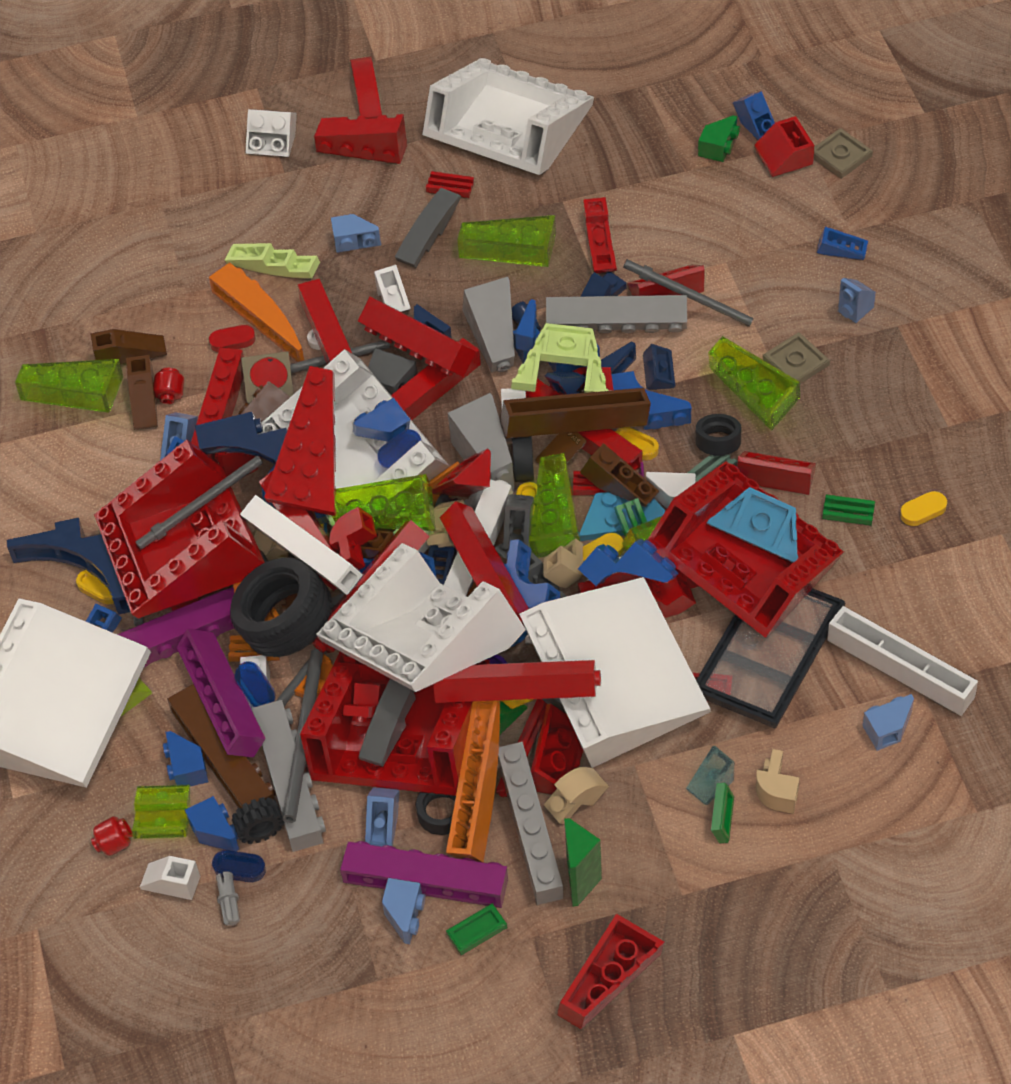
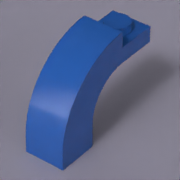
[504,539,561,609]

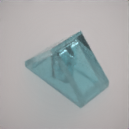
[686,746,735,805]

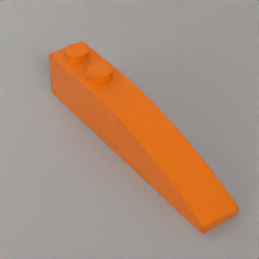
[209,262,304,362]
[446,700,500,863]

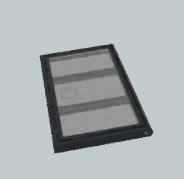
[696,588,846,728]

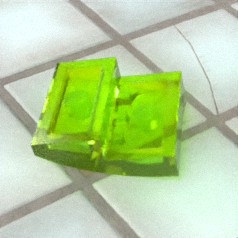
[132,785,190,839]

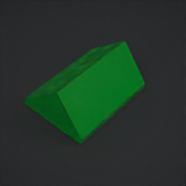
[564,818,602,907]

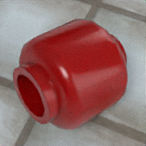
[153,367,184,404]
[91,816,133,856]

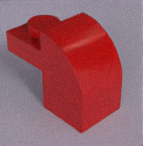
[329,507,377,570]
[644,576,696,618]
[343,682,387,726]

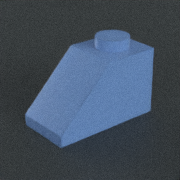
[160,412,198,461]
[365,787,399,847]

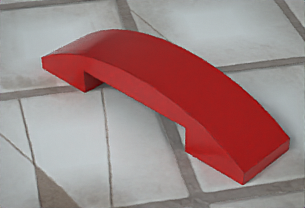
[350,56,382,119]
[583,197,617,273]

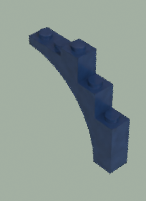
[195,412,330,524]
[7,517,131,615]

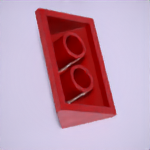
[627,264,705,296]
[430,448,491,497]
[737,451,816,495]
[531,704,583,795]

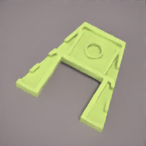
[511,323,608,393]

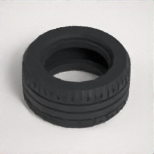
[230,558,332,657]

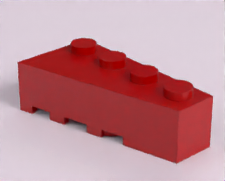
[314,114,407,164]
[557,914,665,1029]

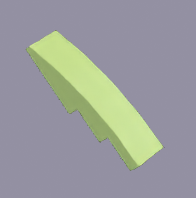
[225,243,320,278]

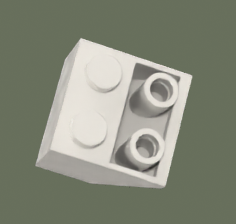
[246,109,297,157]

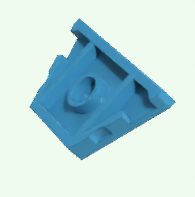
[707,487,798,563]
[580,492,665,541]

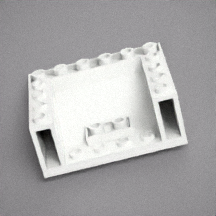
[423,58,594,175]
[260,349,449,527]
[316,543,526,692]
[519,577,711,768]
[0,599,151,788]

